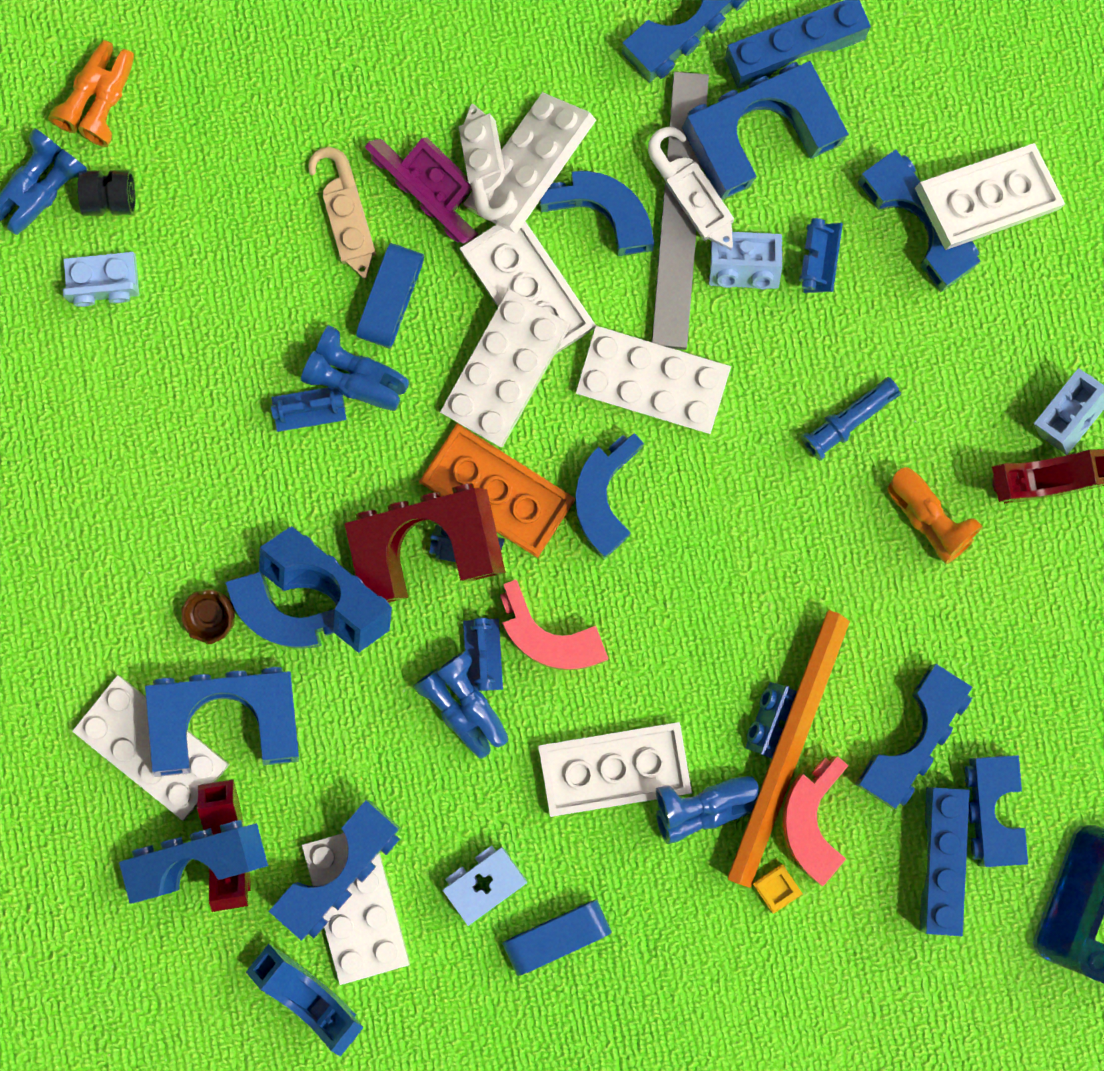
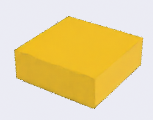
[752,863,803,914]

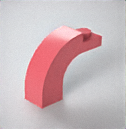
[500,579,609,670]
[783,756,848,886]

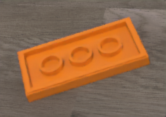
[419,423,576,559]

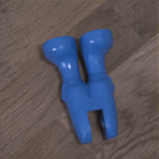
[0,128,87,235]
[301,325,409,411]
[413,650,508,759]
[656,776,759,844]

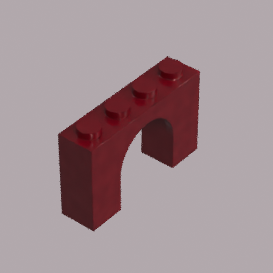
[344,483,506,603]

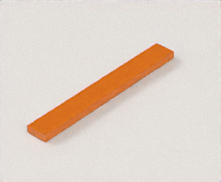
[727,610,850,888]

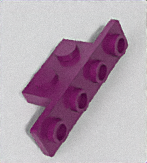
[365,137,478,243]

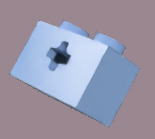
[1034,368,1104,455]
[443,845,527,926]

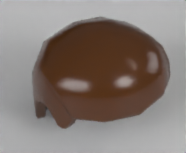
[181,589,235,645]

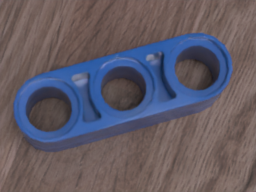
[356,243,424,349]
[502,899,612,976]

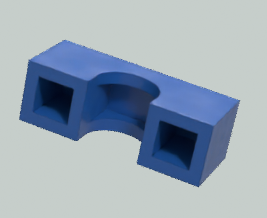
[965,755,1028,867]

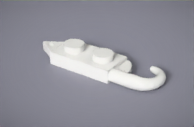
[459,104,514,220]
[648,127,734,250]

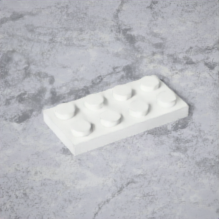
[464,92,596,234]
[915,143,1065,250]
[460,221,596,354]
[440,289,572,447]
[576,326,731,434]
[72,675,230,821]
[539,722,692,817]
[302,833,410,985]

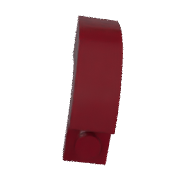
[992,449,1104,504]
[197,779,251,912]

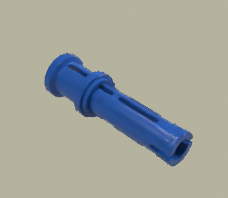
[801,377,901,461]

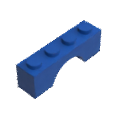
[621,0,749,83]
[725,0,871,89]
[858,150,980,292]
[259,526,392,653]
[855,664,973,809]
[919,787,970,936]
[269,800,401,941]
[119,820,268,904]

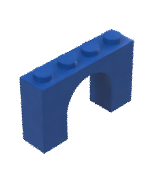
[682,61,849,200]
[145,667,299,777]

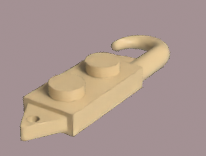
[308,147,376,280]

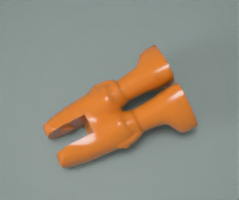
[48,40,134,147]
[887,467,983,564]

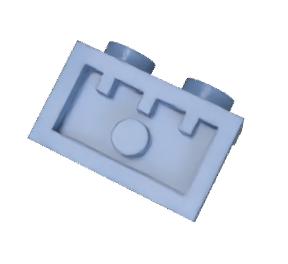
[709,232,782,289]
[63,252,139,307]

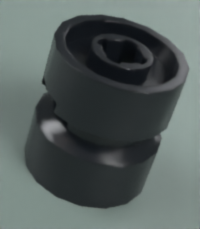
[78,169,136,216]

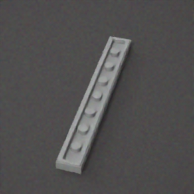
[652,72,709,350]

